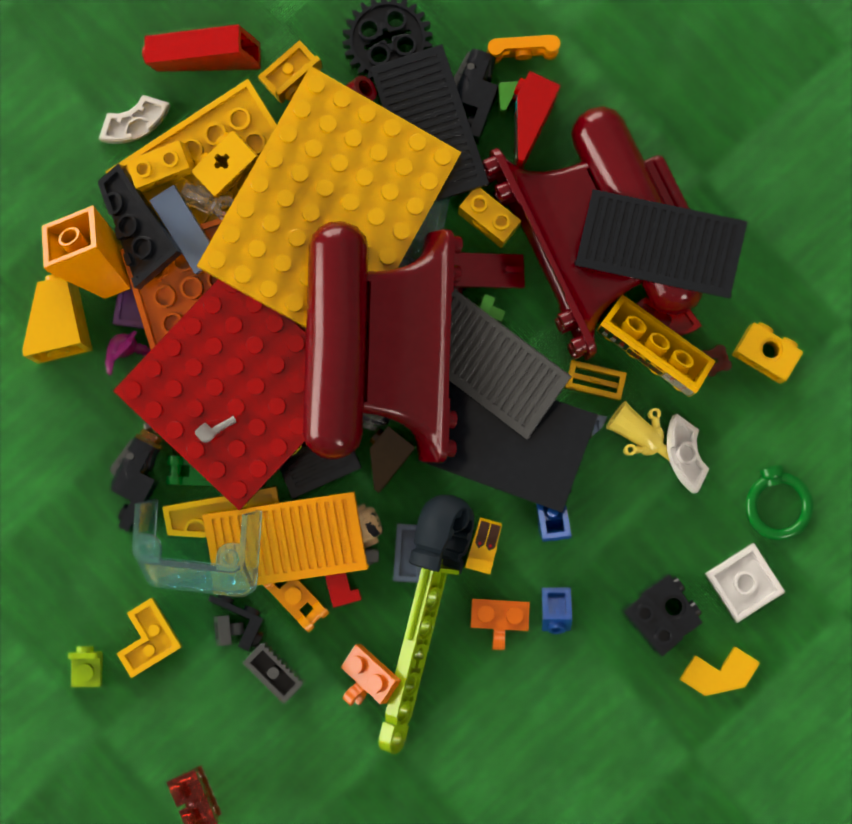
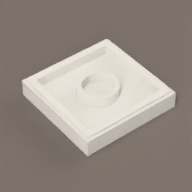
[704,543,785,623]

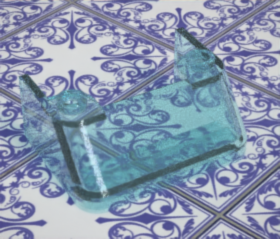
[132,499,262,597]

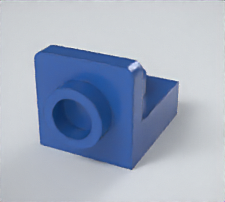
[541,588,572,634]

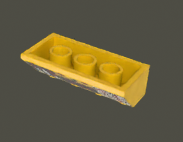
[597,295,716,397]

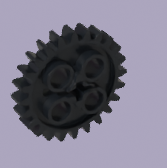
[342,0,433,81]

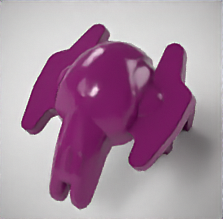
[105,331,151,376]

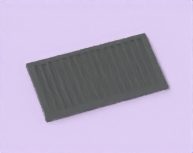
[449,289,572,439]

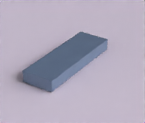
[149,185,210,275]

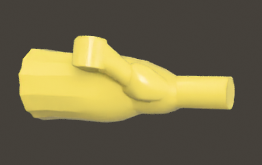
[606,400,670,462]

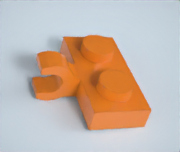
[470,599,530,650]
[341,644,401,706]

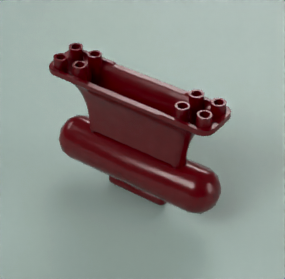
[482,106,703,360]

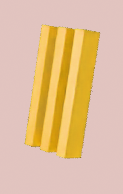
[565,360,627,401]

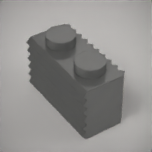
[242,642,305,704]

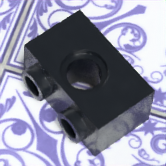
[637,574,703,636]

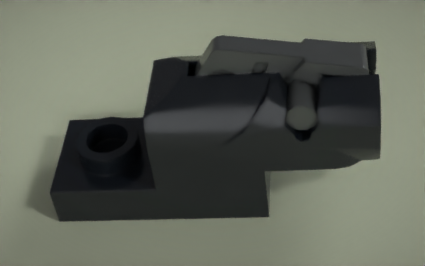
[454,49,498,145]

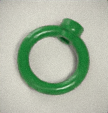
[745,465,813,541]

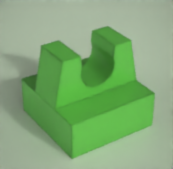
[477,294,505,322]

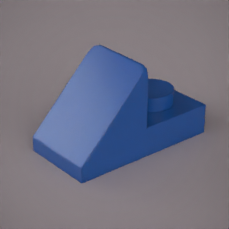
[536,504,572,542]

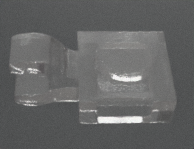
[181,182,234,220]

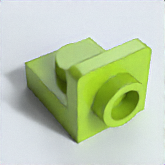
[68,646,103,687]

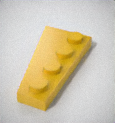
[162,486,280,538]

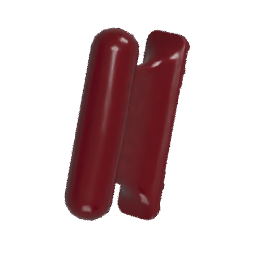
[303,221,463,463]

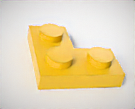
[116,597,183,678]

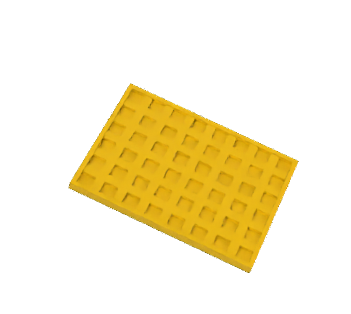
[197,66,461,328]

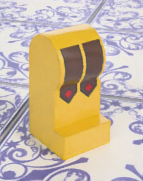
[464,517,502,574]

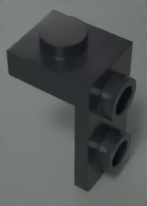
[208,593,265,652]

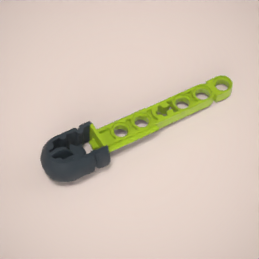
[378,495,475,755]

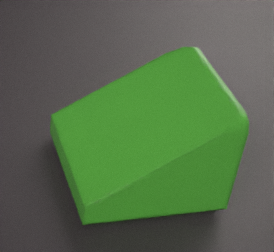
[497,81,518,118]

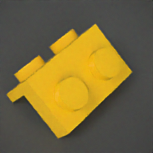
[258,40,323,104]

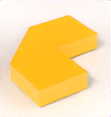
[679,646,760,696]

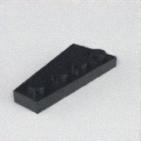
[98,164,182,289]

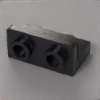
[620,594,683,657]

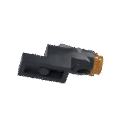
[110,428,163,533]

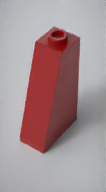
[142,24,260,72]

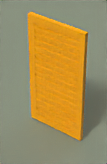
[202,491,369,591]

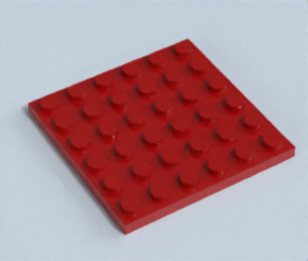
[113,279,306,510]

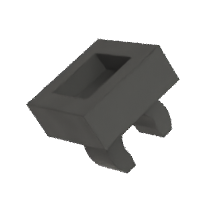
[213,615,244,646]

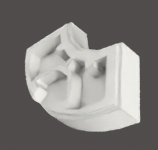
[99,95,171,144]

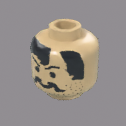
[357,504,383,548]

